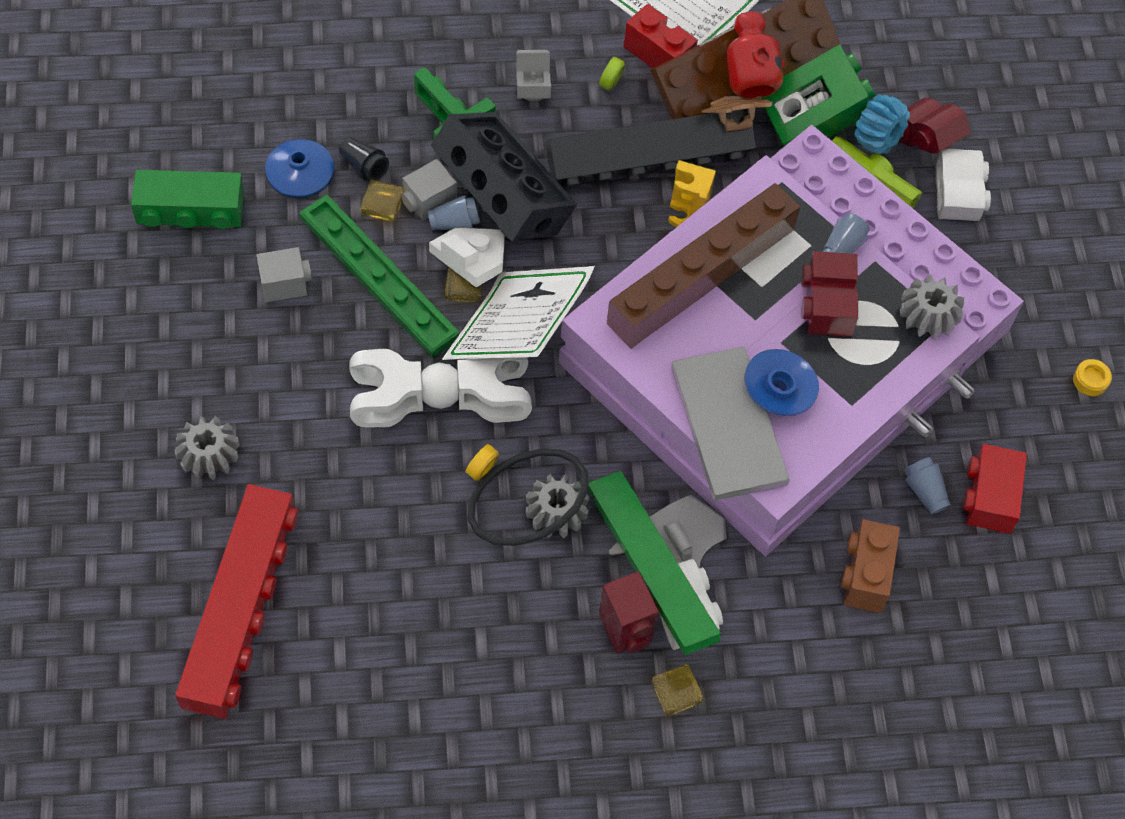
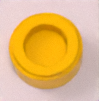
[1073,359,1112,396]
[465,444,499,481]

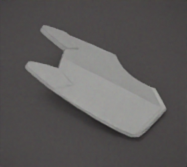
[609,495,727,569]

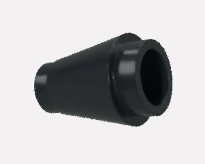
[339,137,389,181]

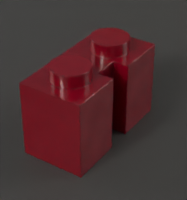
[801,251,858,337]
[599,571,658,654]

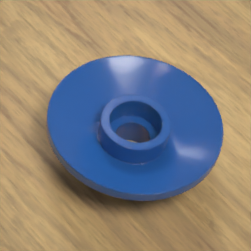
[265,139,334,198]
[744,349,819,416]

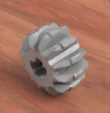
[900,274,964,340]
[175,415,239,480]
[526,473,589,538]

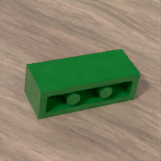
[131,170,245,229]

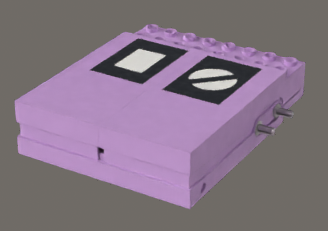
[559,125,1024,557]

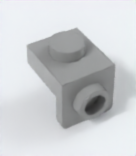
[516,50,551,101]

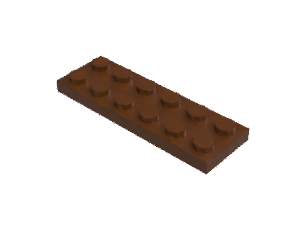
[650,0,841,120]

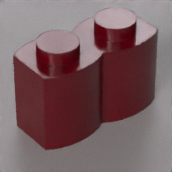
[898,98,970,154]

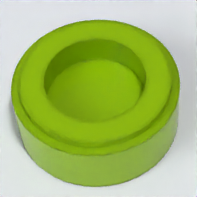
[598,56,626,91]

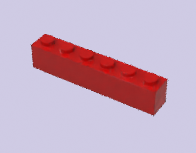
[175,484,299,719]

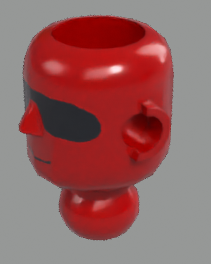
[726,11,785,98]

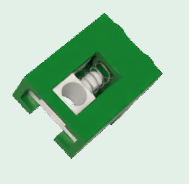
[762,44,876,146]

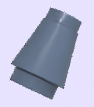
[428,195,481,231]
[823,213,870,254]
[904,457,951,515]

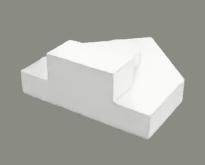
[429,228,505,287]

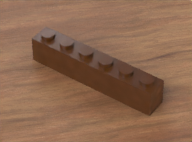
[606,183,800,349]

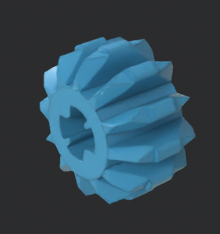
[854,94,910,154]

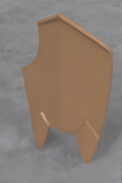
[702,96,772,132]

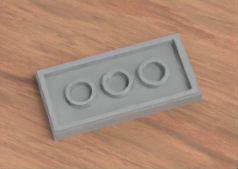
[671,346,790,501]

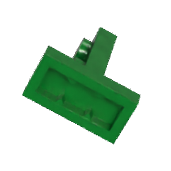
[414,67,496,157]

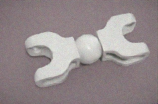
[349,349,532,427]

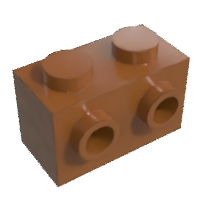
[841,519,900,613]

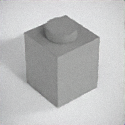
[401,159,457,221]
[256,247,312,302]

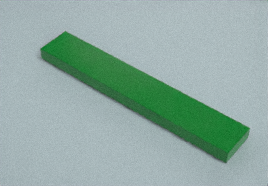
[299,194,460,358]
[588,471,721,655]

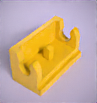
[668,160,716,227]

